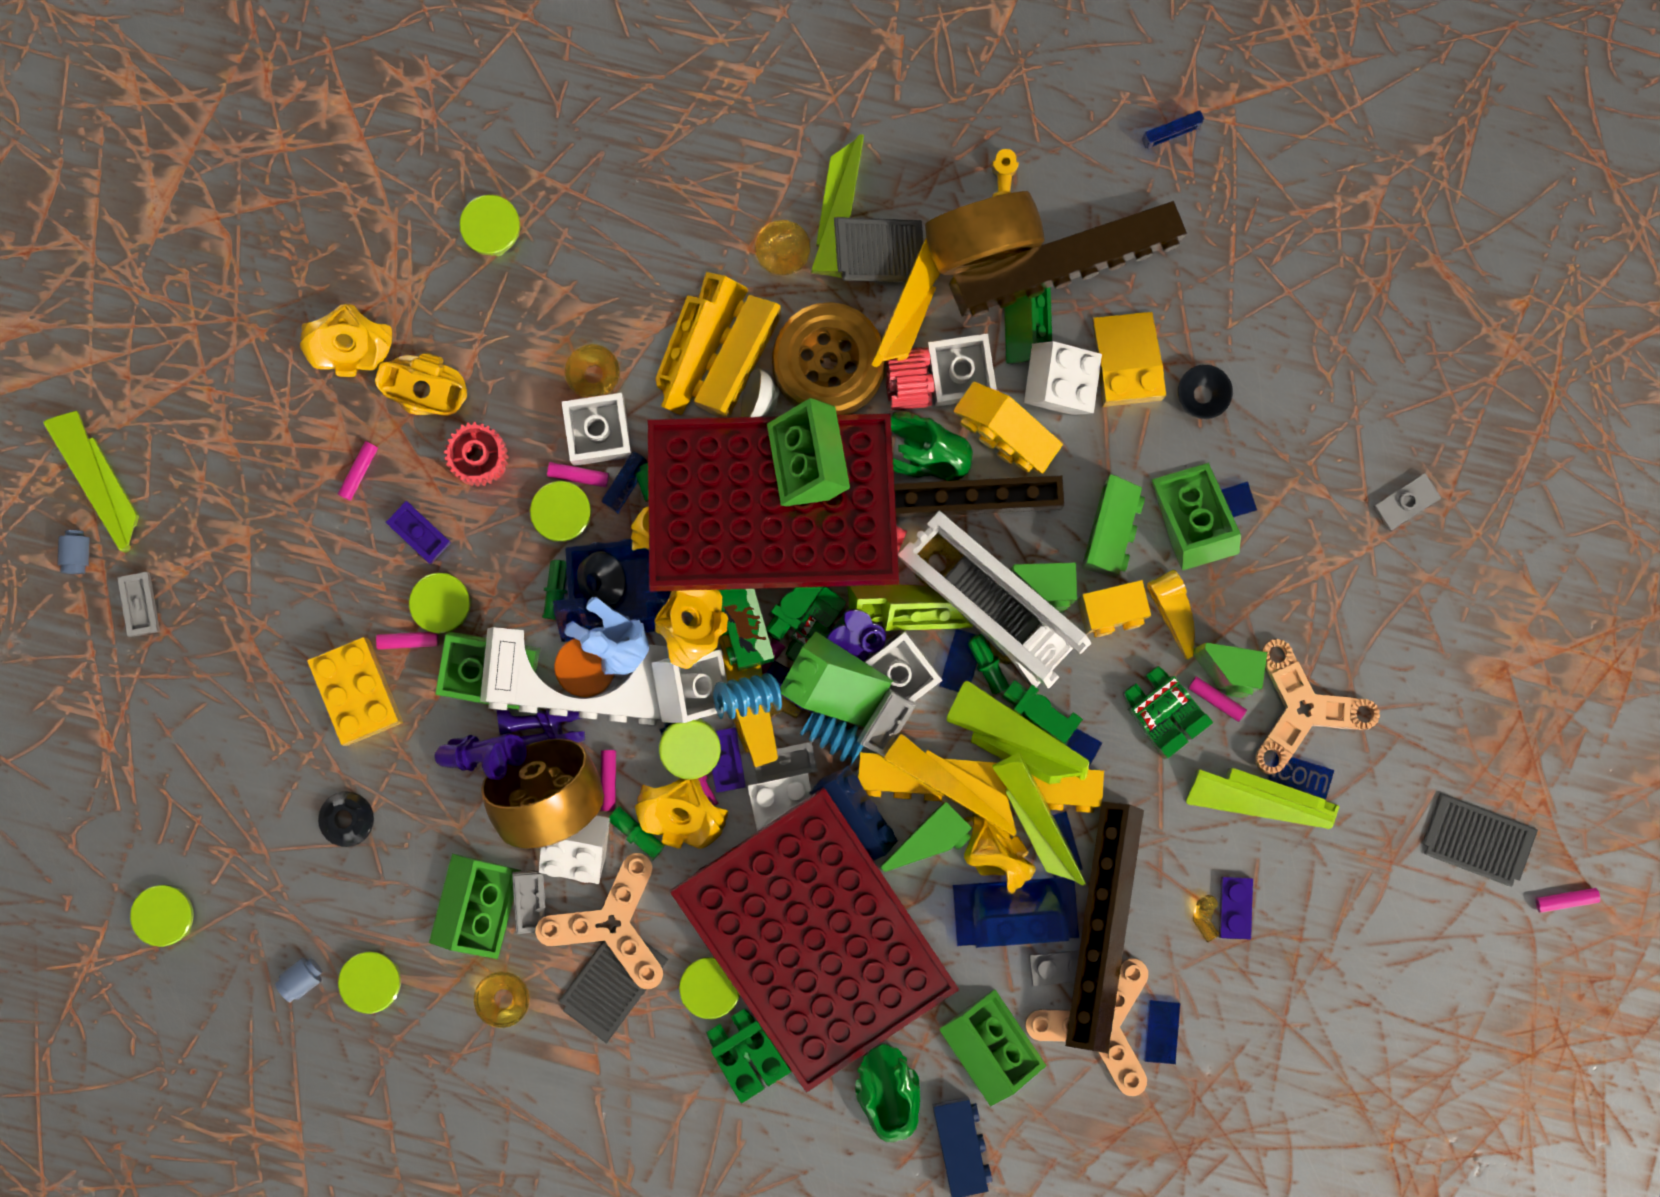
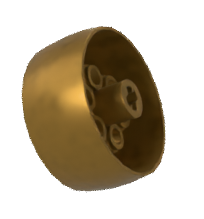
[925,191,1045,276]
[772,302,886,415]
[481,739,604,848]

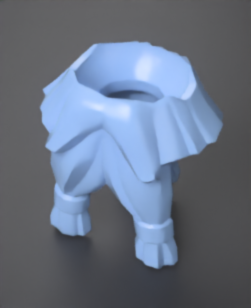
[564,597,649,675]

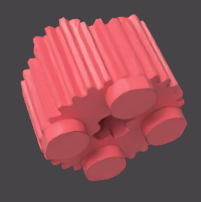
[886,347,934,410]
[444,422,509,487]

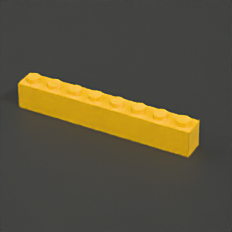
[858,752,1104,813]

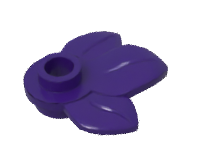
[826,609,886,662]

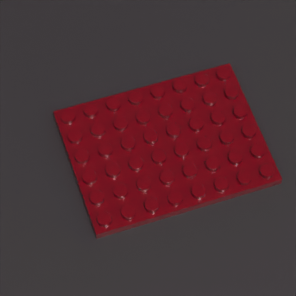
[648,413,899,592]
[670,787,959,1093]

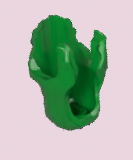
[891,411,973,481]
[855,1044,920,1143]

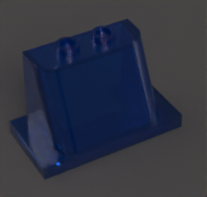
[553,539,671,642]
[952,877,1079,948]

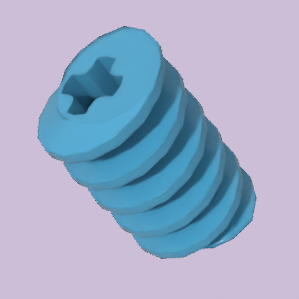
[713,673,782,719]
[799,711,864,767]

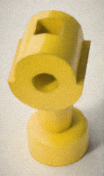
[991,149,1019,197]

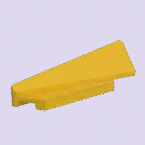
[871,238,941,367]
[655,272,748,415]
[718,635,778,768]
[884,734,1017,837]

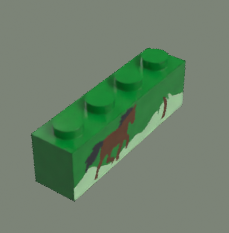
[718,589,774,671]

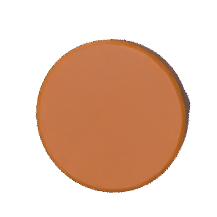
[554,638,615,698]

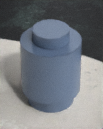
[57,530,90,574]
[275,958,322,1002]

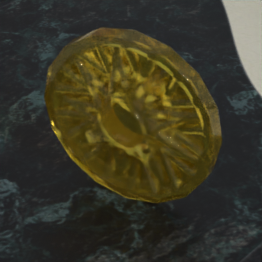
[755,220,811,276]

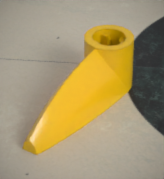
[1147,569,1195,660]

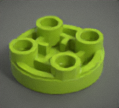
[460,195,520,256]
[530,481,591,542]
[409,573,471,634]
[659,718,721,779]
[130,885,194,947]
[338,952,401,1014]
[679,957,740,1019]

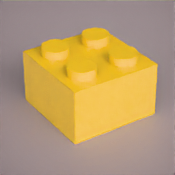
[1077,580,1151,638]

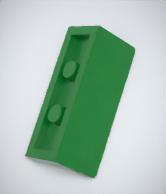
[1004,287,1052,364]

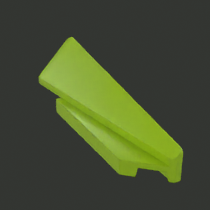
[946,681,1089,784]
[992,752,1086,885]

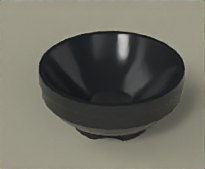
[1178,365,1233,420]
[577,551,626,606]
[318,791,374,847]

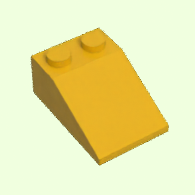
[1092,312,1166,407]

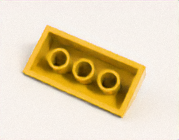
[692,295,782,418]

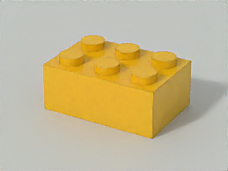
[953,381,1063,474]
[307,637,404,746]

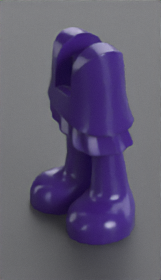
[497,709,586,746]
[434,734,527,780]

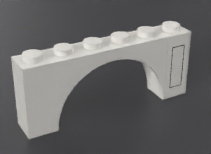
[480,627,669,726]

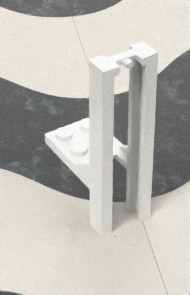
[898,511,1091,689]

